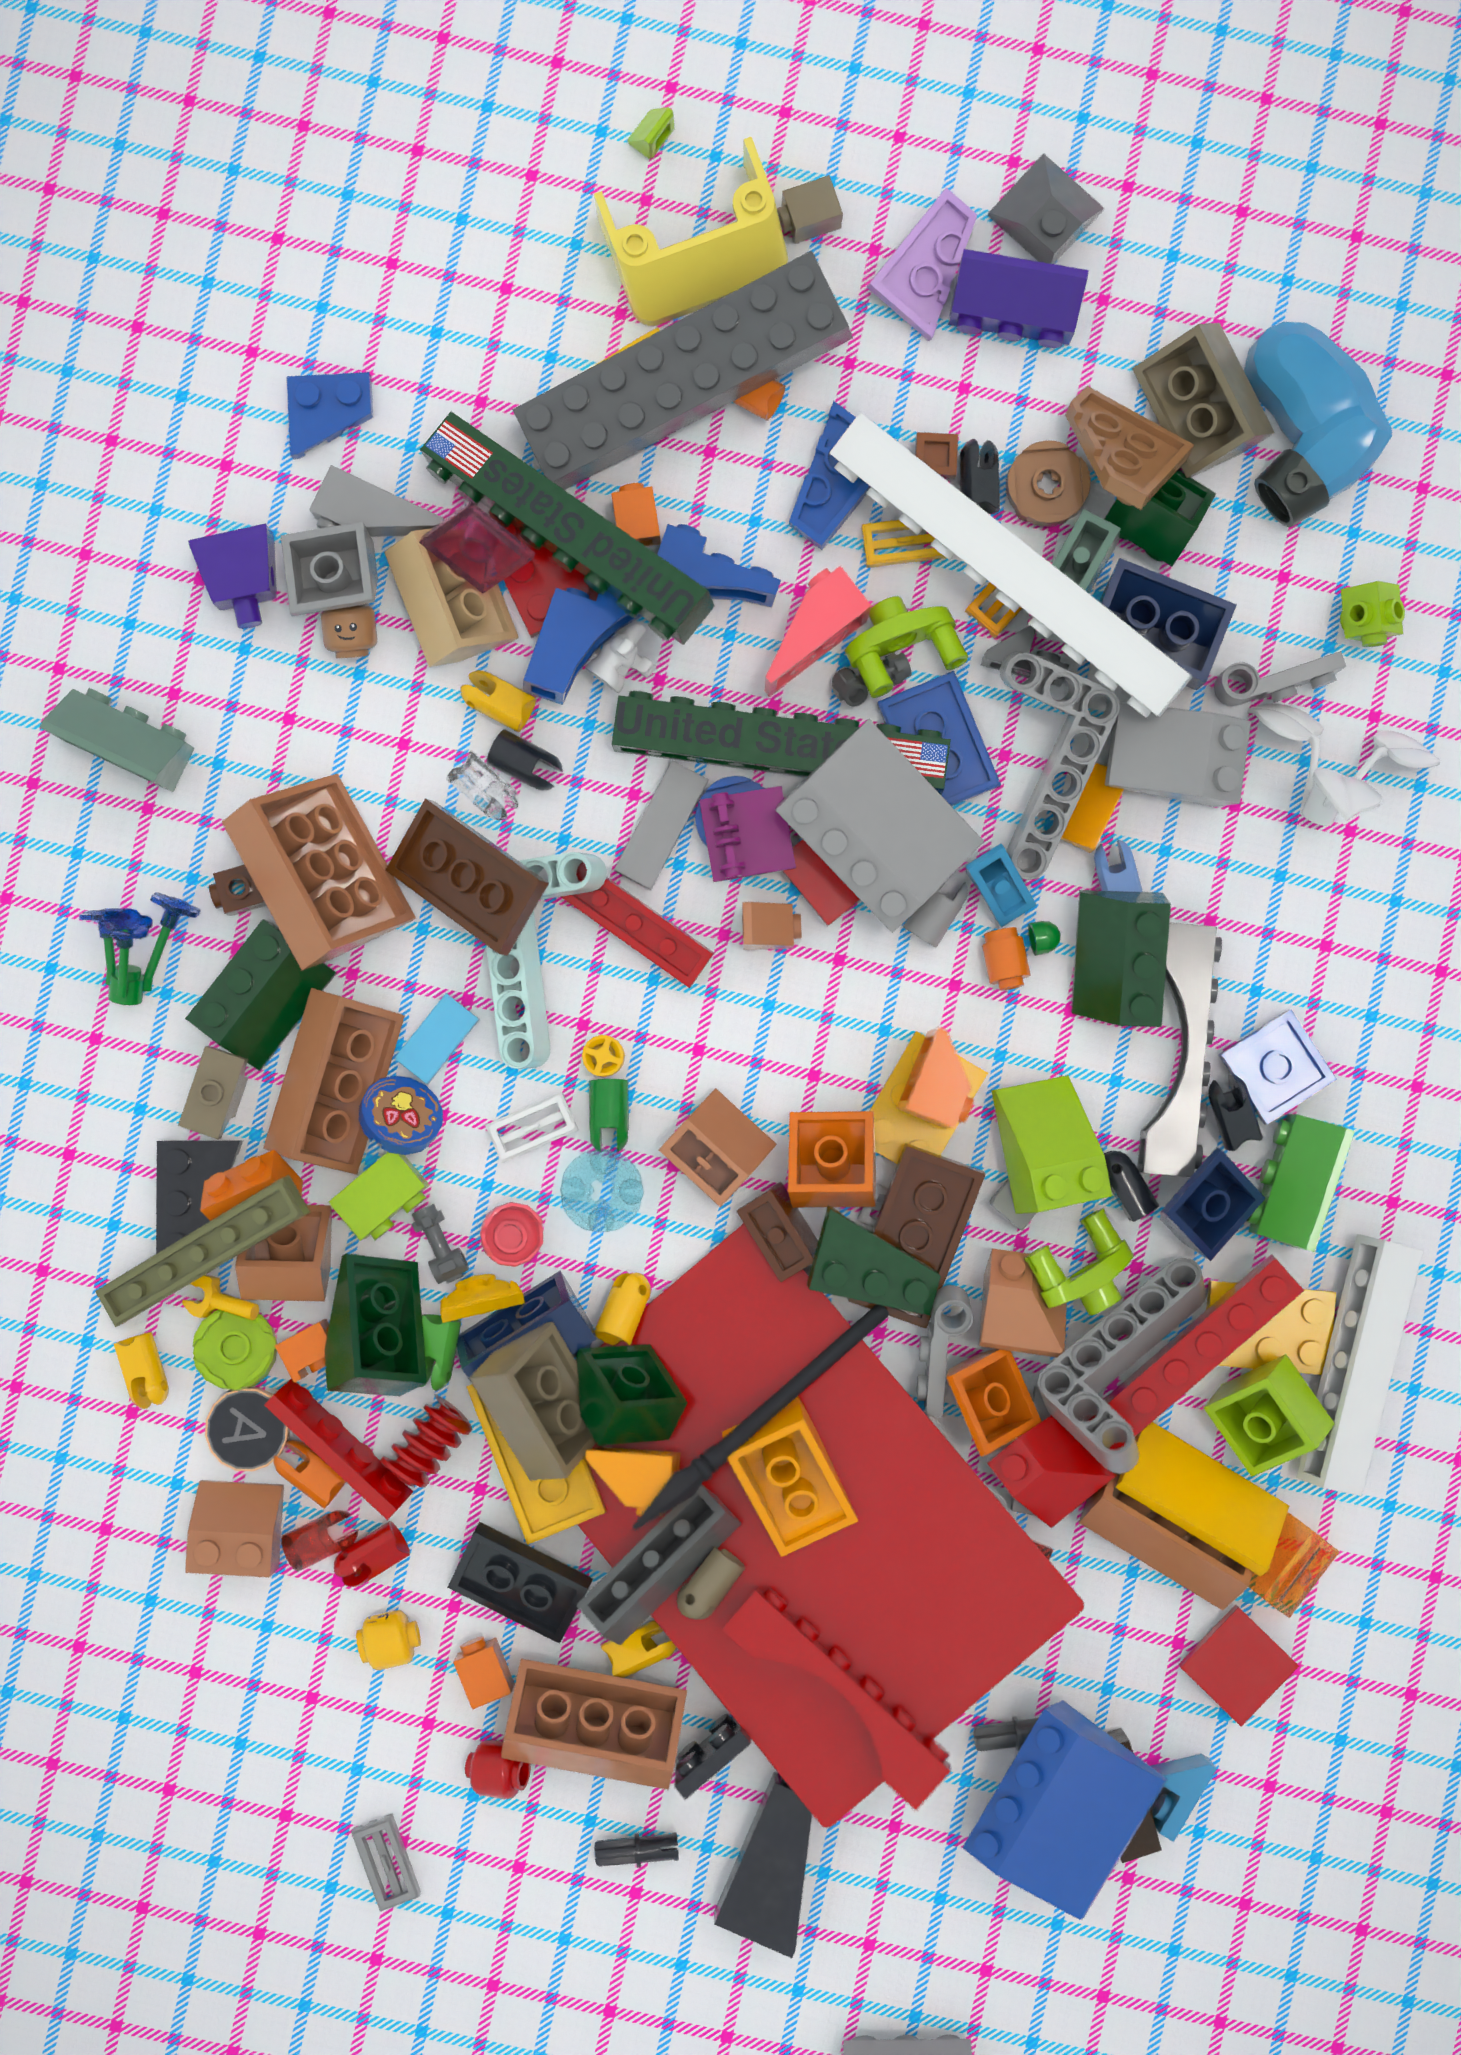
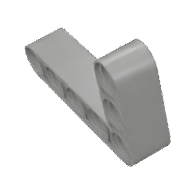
[1000,652,1120,880]
[1038,1258,1206,1473]

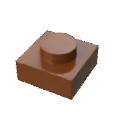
[915,432,958,479]

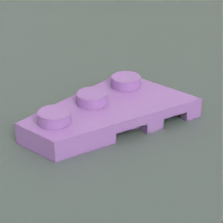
[867,187,978,341]

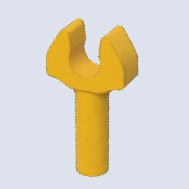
[182,1275,259,1320]

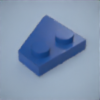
[287,372,373,459]

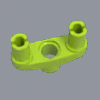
[845,596,968,698]
[1024,1208,1134,1316]

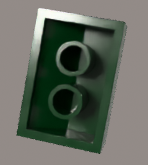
[1071,890,1171,1027]
[185,919,337,1071]

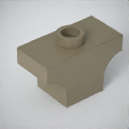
[178,1046,248,1139]

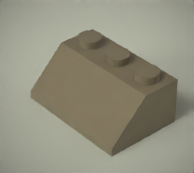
[1132,323,1275,478]
[470,1322,596,1480]

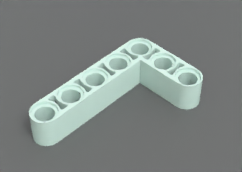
[486,852,607,1069]

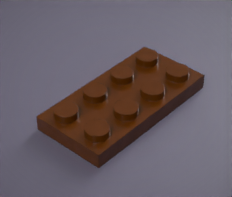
[386,798,549,956]
[847,1143,986,1329]

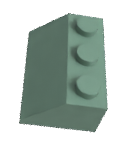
[40,688,195,792]

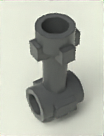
[832,653,912,706]
[411,1204,469,1284]

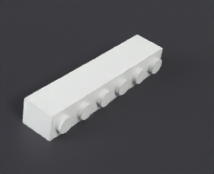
[1296,1234,1423,1496]

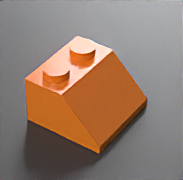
[788,1111,876,1208]
[946,1349,1042,1456]

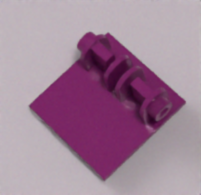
[699,786,796,882]

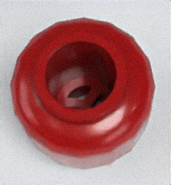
[465,1740,531,1799]

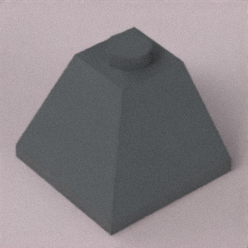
[988,153,1104,264]

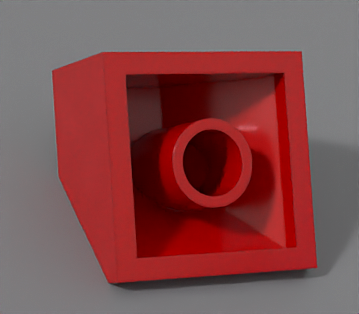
[987,1415,1117,1528]

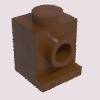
[209,865,267,916]

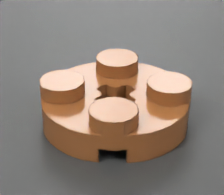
[1006,441,1091,527]

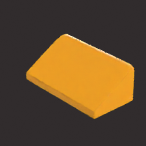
[1061,763,1124,853]

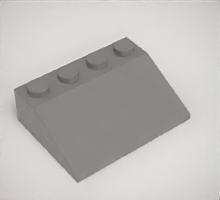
[776,719,984,933]

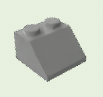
[280,521,378,616]

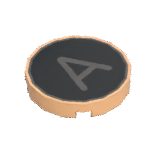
[205,1387,290,1472]

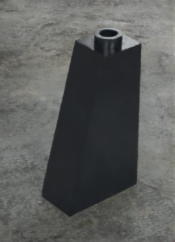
[714,1772,812,1958]

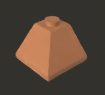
[979,1248,1067,1357]

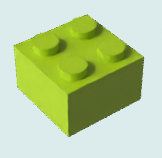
[1203,1354,1335,1477]

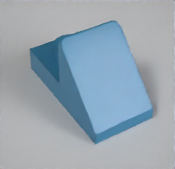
[965,843,1036,928]
[1151,1754,1217,1842]

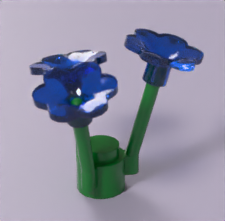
[79,892,201,1005]

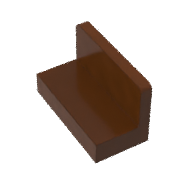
[736,1182,818,1282]

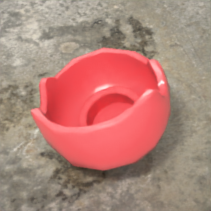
[480,1202,543,1267]

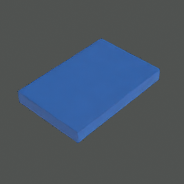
[877,671,1001,806]

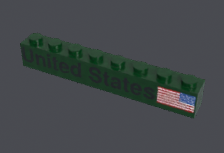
[420,411,715,645]
[611,691,951,795]

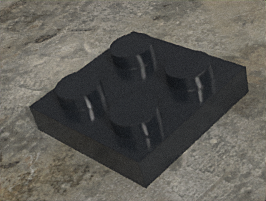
[674,1713,751,1800]

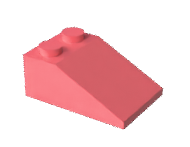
[764,566,872,697]

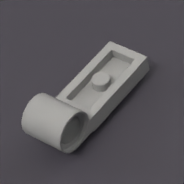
[1214,651,1346,706]
[917,1285,973,1417]

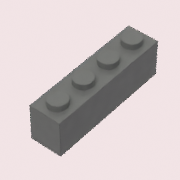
[576,1484,742,1645]

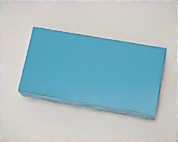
[394,993,480,1084]

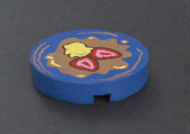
[359,1076,443,1155]

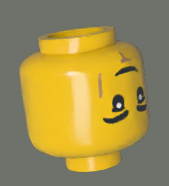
[356,1610,421,1670]

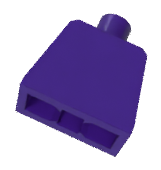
[188,523,277,629]

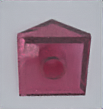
[419,500,535,594]

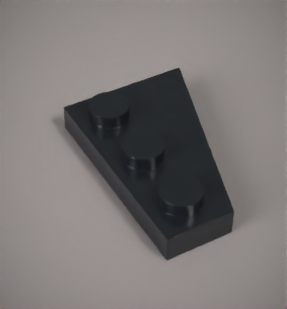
[156,1140,243,1254]

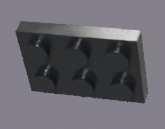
[447,1521,593,1644]

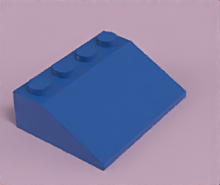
[962,1700,1168,1920]

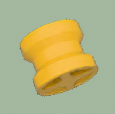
[582,1035,625,1077]

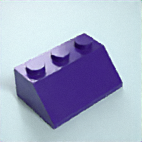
[948,249,1089,348]

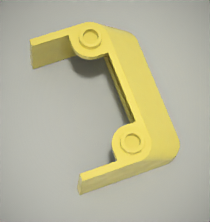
[594,137,788,326]

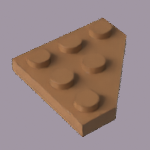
[1065,386,1194,510]

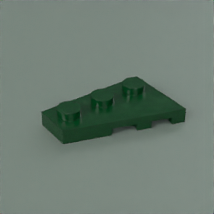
[807,1205,941,1316]

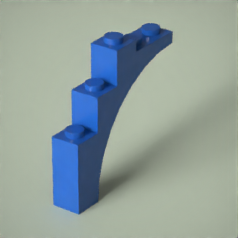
[523,524,781,705]

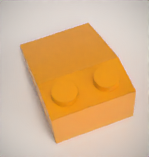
[722,1396,858,1557]

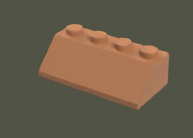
[263,988,405,1174]
[1079,1473,1253,1611]

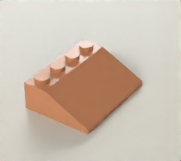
[222,773,416,971]

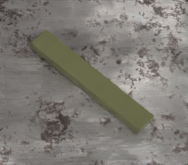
[95,1175,310,1327]

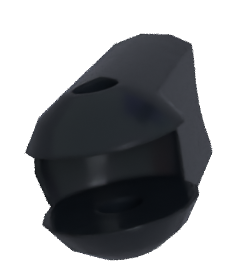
[960,439,1000,514]
[487,729,563,791]
[1208,1074,1263,1151]
[1104,1151,1159,1222]

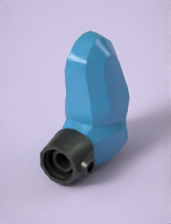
[1244,322,1392,527]

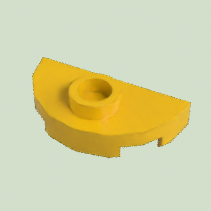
[440,1274,525,1323]

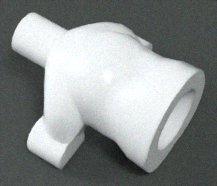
[585,620,657,693]

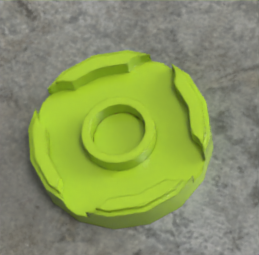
[193,1310,278,1391]

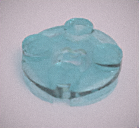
[560,1149,644,1233]

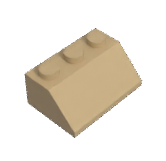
[384,523,519,667]

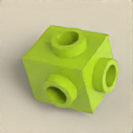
[1340,581,1405,647]

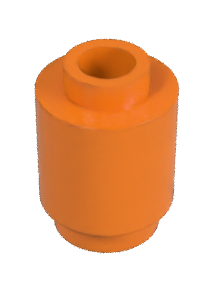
[982,927,1031,991]

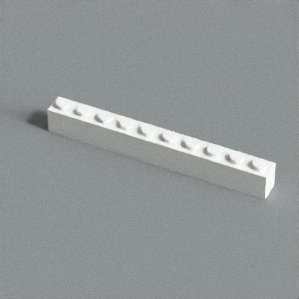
[829,412,1192,718]

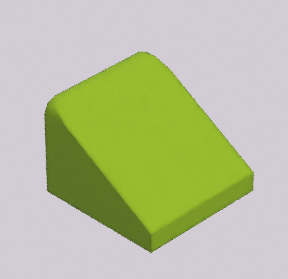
[627,107,675,159]

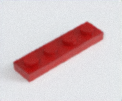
[561,862,714,988]
[264,1378,413,1520]

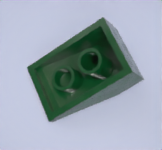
[325,1254,427,1396]

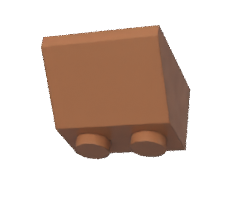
[235,1205,332,1302]
[185,1480,284,1578]

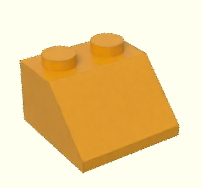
[586,1447,681,1516]

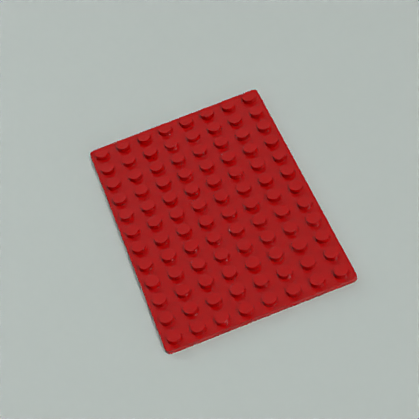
[577,1223,1084,1828]

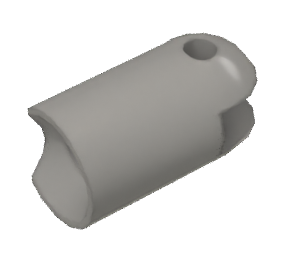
[903,882,968,948]

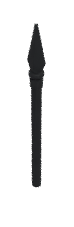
[633,1304,889,1530]

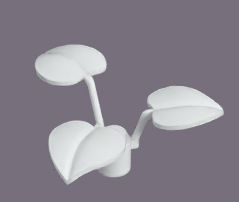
[1247,703,1441,826]

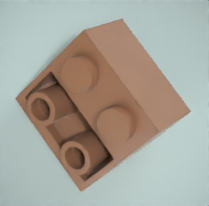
[659,1088,777,1207]

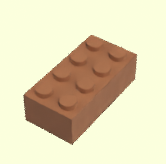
[501,1659,687,1790]

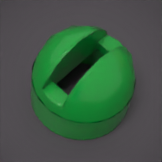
[1028,921,1061,956]

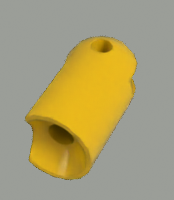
[460,670,537,732]
[594,1273,651,1346]
[114,1331,169,1409]
[601,1620,677,1678]

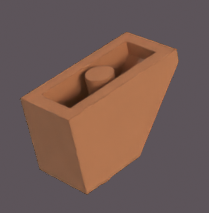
[742,902,802,950]

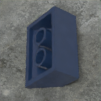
[1099,558,1237,690]
[456,1270,597,1386]

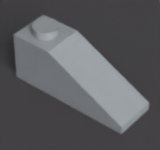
[309,465,448,537]

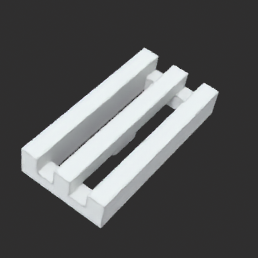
[485,1092,579,1163]

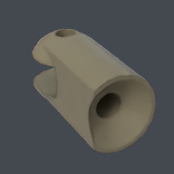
[677,1547,746,1620]

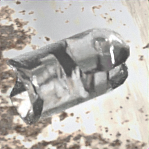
[446,750,519,821]

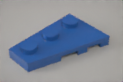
[789,401,871,550]

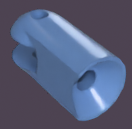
[1094,839,1143,892]

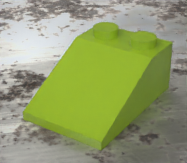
[991,1075,1112,1214]

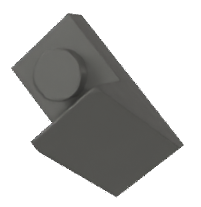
[981,625,1070,687]

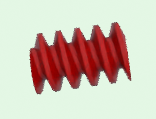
[380,1394,473,1487]

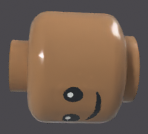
[321,605,378,658]

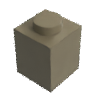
[777,175,843,244]

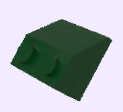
[1104,470,1217,567]
[577,1344,688,1446]

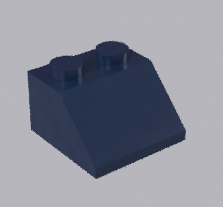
[1160,1147,1266,1261]

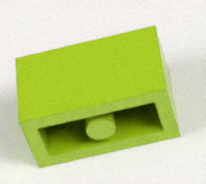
[328,1152,430,1241]

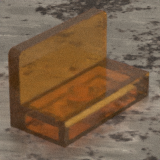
[1249,1513,1340,1618]

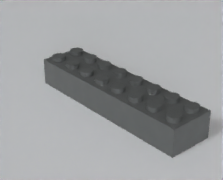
[512,250,853,490]

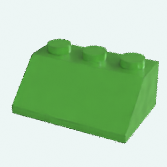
[1246,1114,1355,1253]

